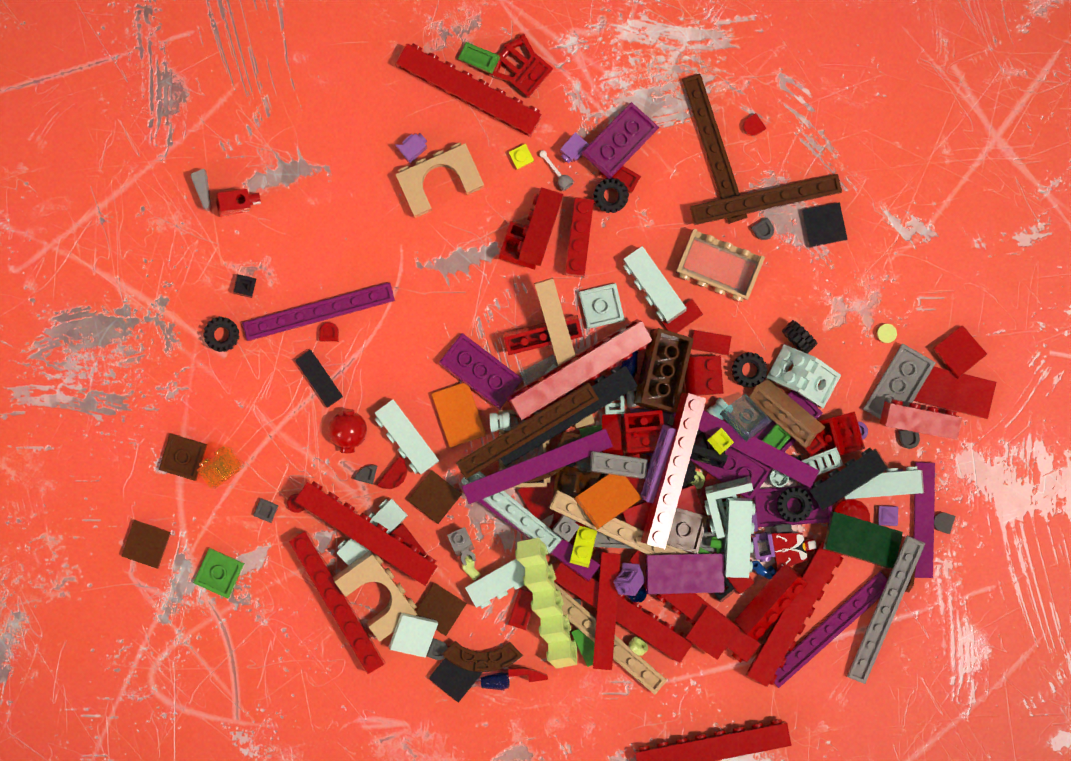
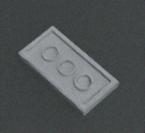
[863,343,936,429]

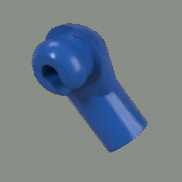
[752,560,777,579]

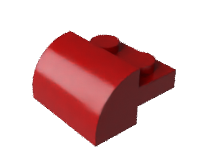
[498,221,536,270]
[683,355,724,396]
[624,410,664,455]
[818,412,865,458]

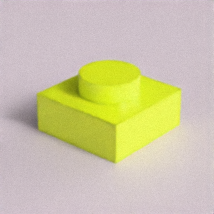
[509,144,534,170]
[707,428,734,454]

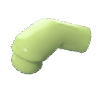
[462,554,481,581]

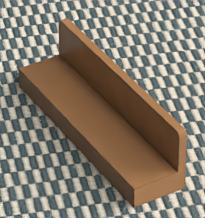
[748,379,825,448]

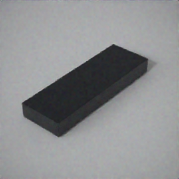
[295,350,343,408]

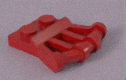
[488,33,553,98]

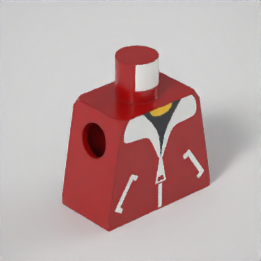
[215,189,261,217]
[772,533,817,570]

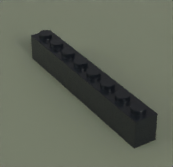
[501,366,638,466]

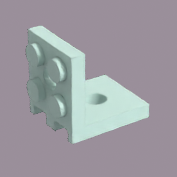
[766,344,841,409]
[705,476,753,539]

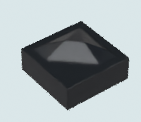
[233,274,256,298]

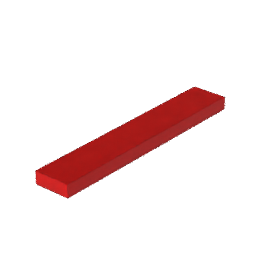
[593,552,621,670]

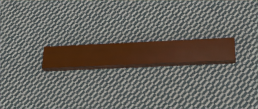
[682,74,748,224]
[690,174,842,226]
[456,383,599,479]

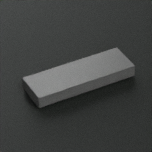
[589,451,648,479]

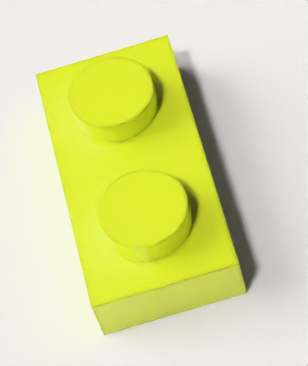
[569,526,597,568]

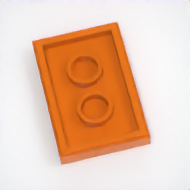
[432,383,486,448]
[574,474,642,530]

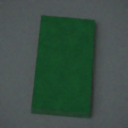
[823,511,903,569]

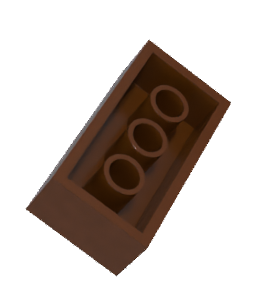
[633,328,694,414]

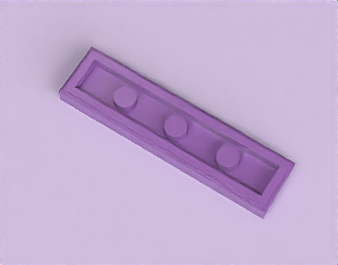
[640,424,676,503]

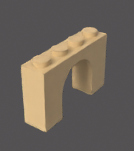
[396,143,485,218]
[333,551,417,642]

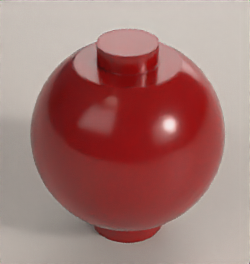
[329,409,367,453]

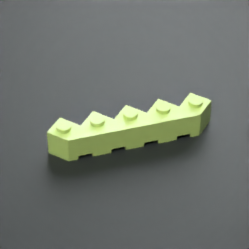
[515,538,577,669]

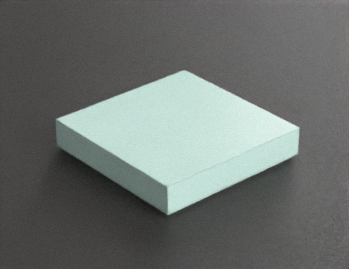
[579,283,625,329]
[389,613,438,658]

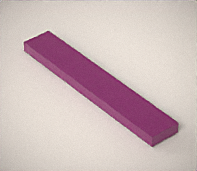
[914,462,935,578]

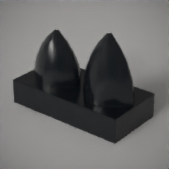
[690,432,728,468]

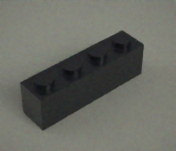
[810,447,889,510]

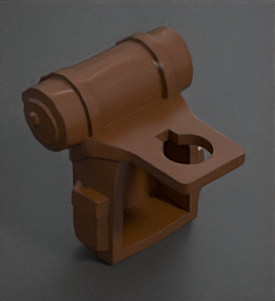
[553,466,605,498]

